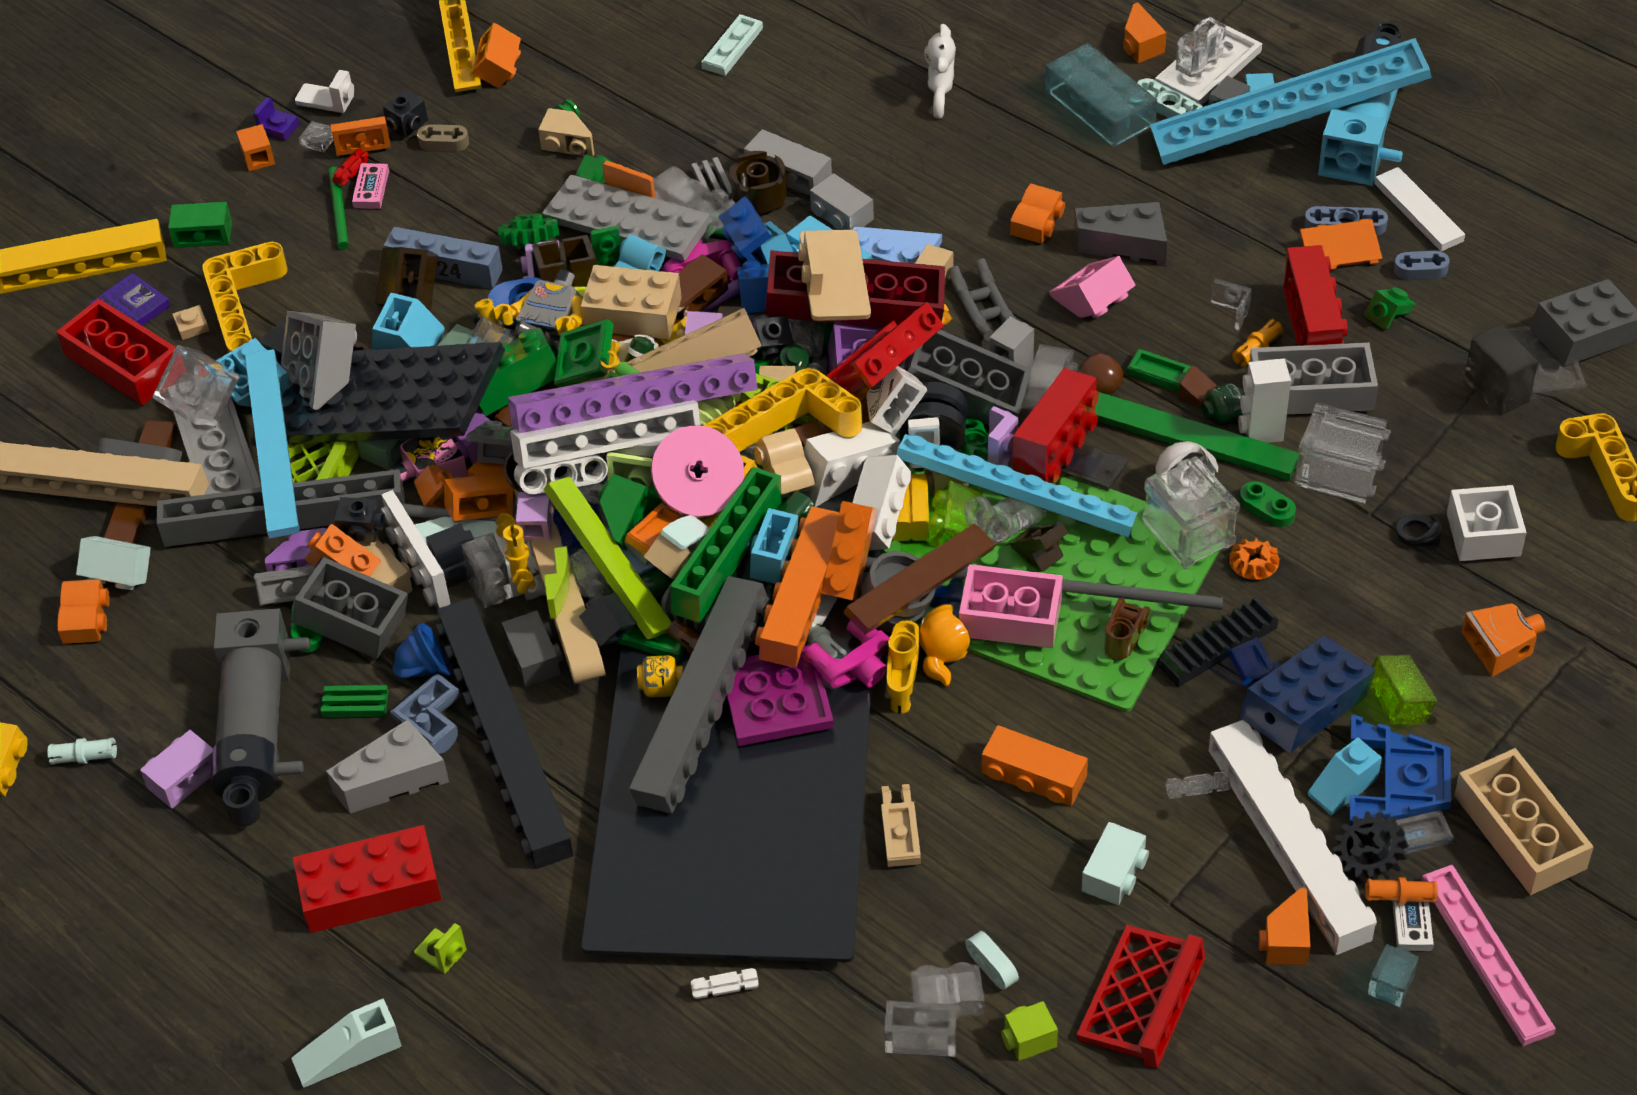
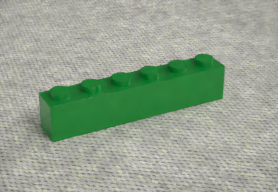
[670,467,781,623]

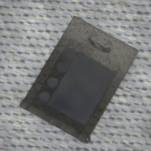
[1060,444,1129,491]

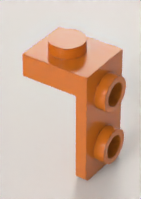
[304,524,381,577]

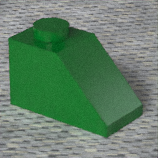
[600,474,652,551]

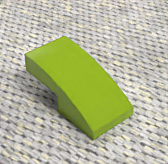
[544,546,570,619]

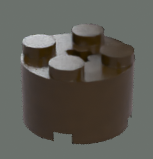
[730,151,787,213]

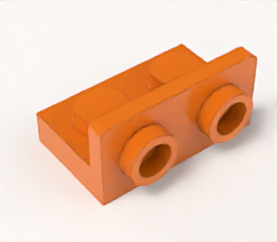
[331,116,391,156]

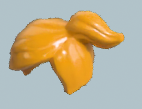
[919,604,970,687]

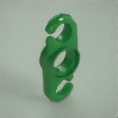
[961,418,988,462]

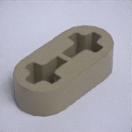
[417,125,469,152]

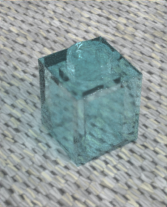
[1368,944,1419,1007]

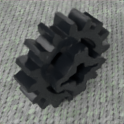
[1333,811,1409,883]

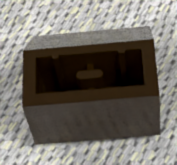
[375,247,438,311]

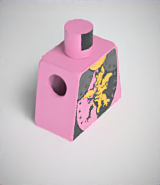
[391,437,468,482]

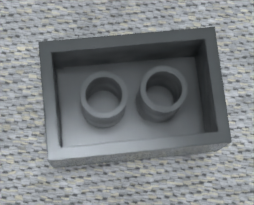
[1529,279,1637,366]
[292,557,408,659]

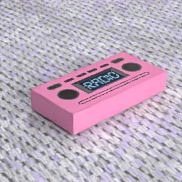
[352,163,389,209]

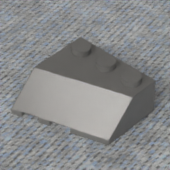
[281,311,357,410]

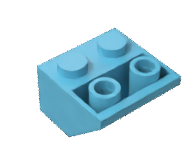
[372,293,445,350]
[206,338,290,407]

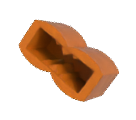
[1010,184,1065,244]
[58,579,110,644]

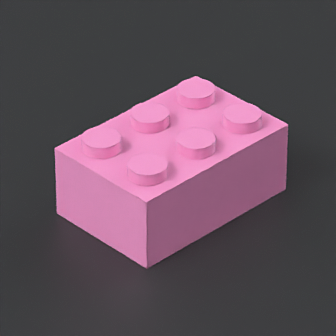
[959,564,1063,648]

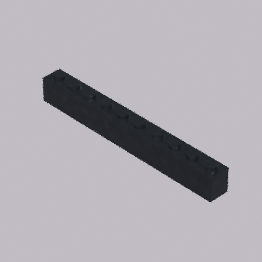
[435,597,574,869]

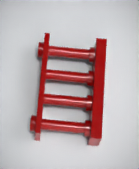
[825,302,944,394]

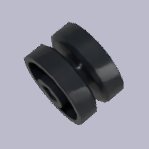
[900,382,967,451]

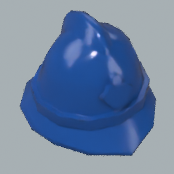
[392,623,452,679]

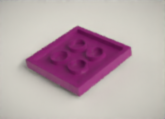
[727,645,834,746]

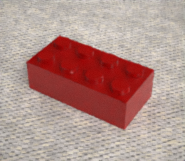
[1282,245,1348,346]
[56,298,185,406]
[1012,368,1099,484]
[293,825,442,933]

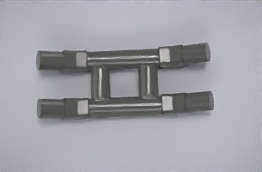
[948,258,1016,341]

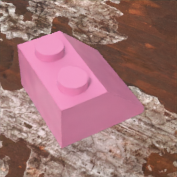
[1049,256,1136,318]

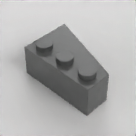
[1074,202,1167,266]

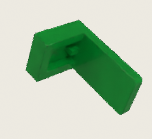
[590,226,621,267]

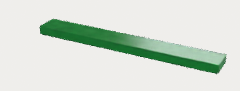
[1095,392,1300,481]

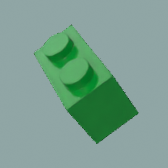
[168,202,232,248]

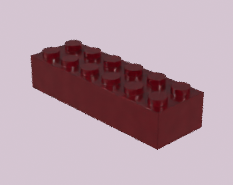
[765,250,945,330]

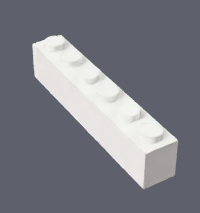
[510,400,701,469]

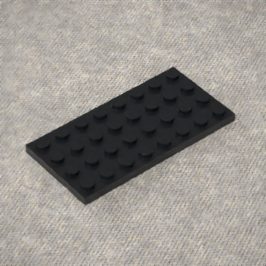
[281,342,505,444]

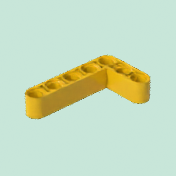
[202,242,287,353]
[703,368,862,452]

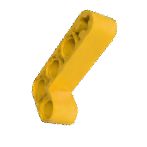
[1555,414,1637,522]

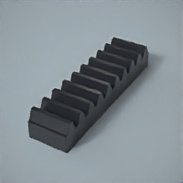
[1159,597,1279,687]

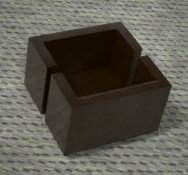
[532,235,597,287]

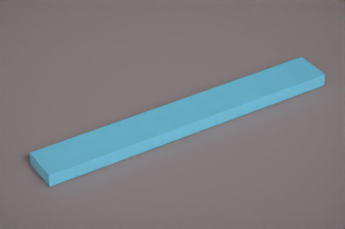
[245,349,300,538]

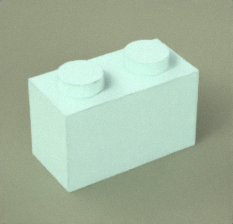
[76,536,151,590]
[1081,822,1149,906]

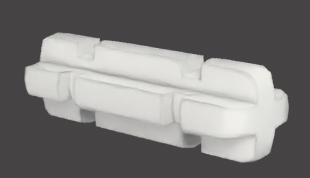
[691,968,759,999]

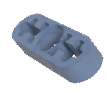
[1304,206,1388,236]

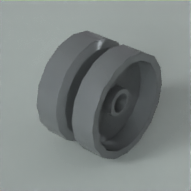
[857,551,936,632]

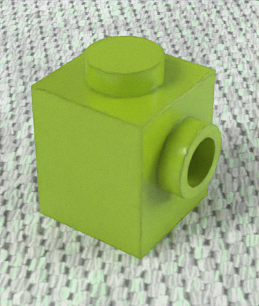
[1001,1001,1058,1061]

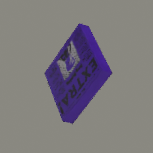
[89,273,171,326]

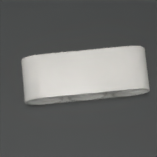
[514,454,608,494]

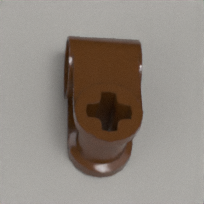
[1104,598,1150,660]

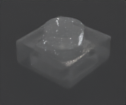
[299,121,333,152]

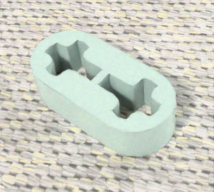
[965,931,1019,990]

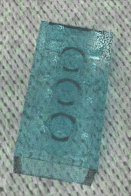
[1045,43,1157,147]

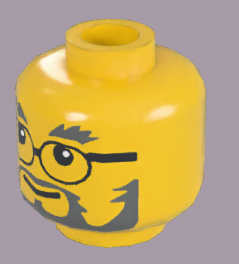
[637,655,683,698]

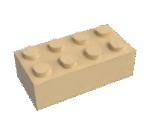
[1454,748,1594,895]

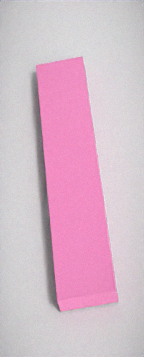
[1421,864,1556,1046]

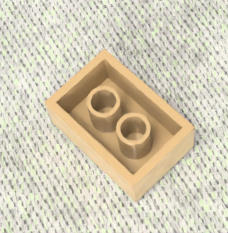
[581,265,682,339]

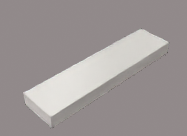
[1374,167,1465,251]

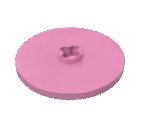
[651,426,744,517]

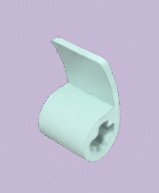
[661,515,710,551]

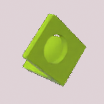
[414,923,467,974]

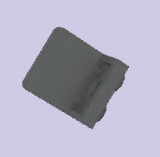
[467,421,515,464]

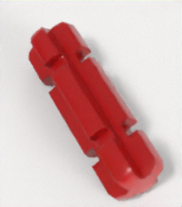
[332,148,369,186]

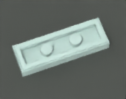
[701,14,763,76]

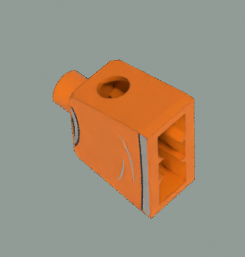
[1461,603,1545,676]

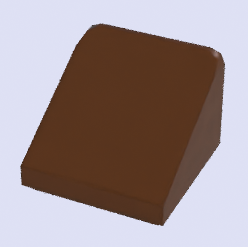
[1178,366,1218,407]

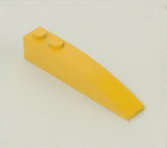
[439,0,481,92]

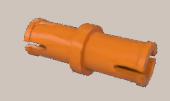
[1365,877,1438,905]

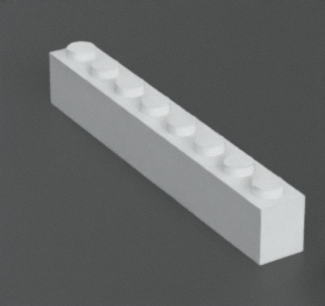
[1209,720,1377,955]

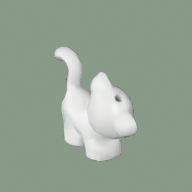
[924,24,956,119]

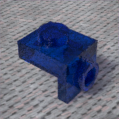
[1228,637,1280,686]

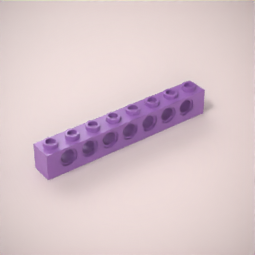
[508,353,758,433]

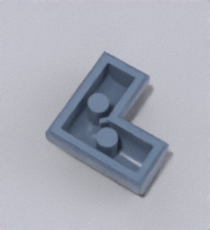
[390,673,460,754]

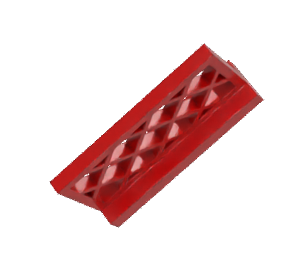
[1077,925,1206,1069]

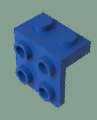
[718,196,772,265]

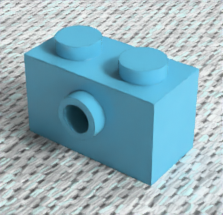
[749,508,798,584]

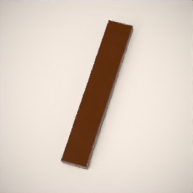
[104,420,177,544]
[844,523,996,635]

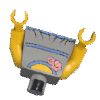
[494,269,583,338]

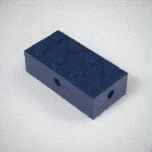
[1239,635,1376,753]

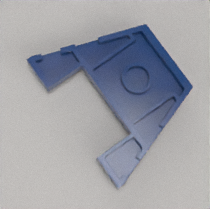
[1349,715,1451,826]

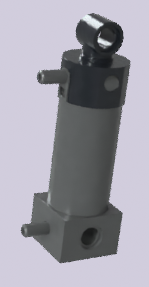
[211,608,310,827]

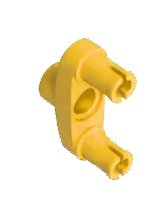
[887,620,919,714]

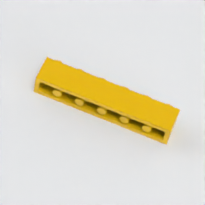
[0,219,167,294]

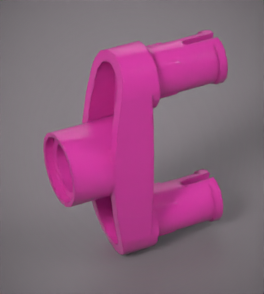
[661,239,743,282]
[803,620,890,688]

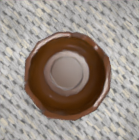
[1078,353,1123,395]

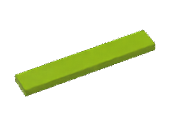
[543,476,672,640]

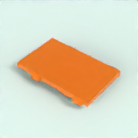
[1300,219,1383,270]

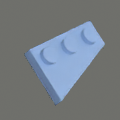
[852,226,942,263]

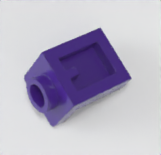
[253,97,299,141]

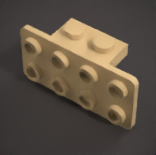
[798,230,871,321]

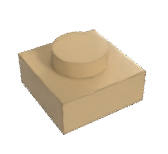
[173,305,209,340]

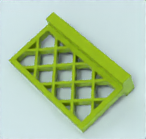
[288,441,360,483]

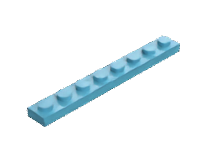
[896,434,1137,537]

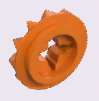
[1229,537,1280,580]

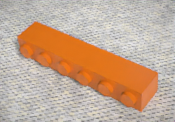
[755,506,839,668]

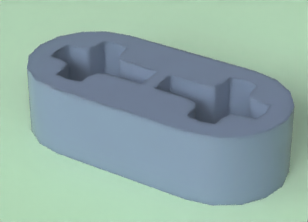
[1394,251,1450,280]

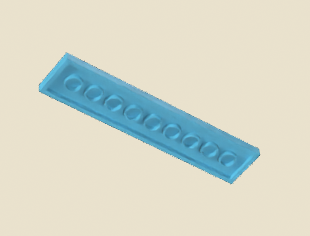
[1150,38,1432,165]

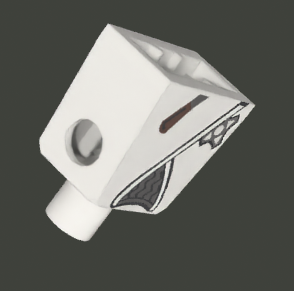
[866,366,927,435]

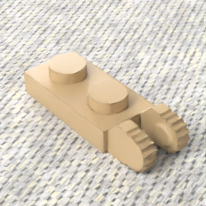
[881,784,921,867]

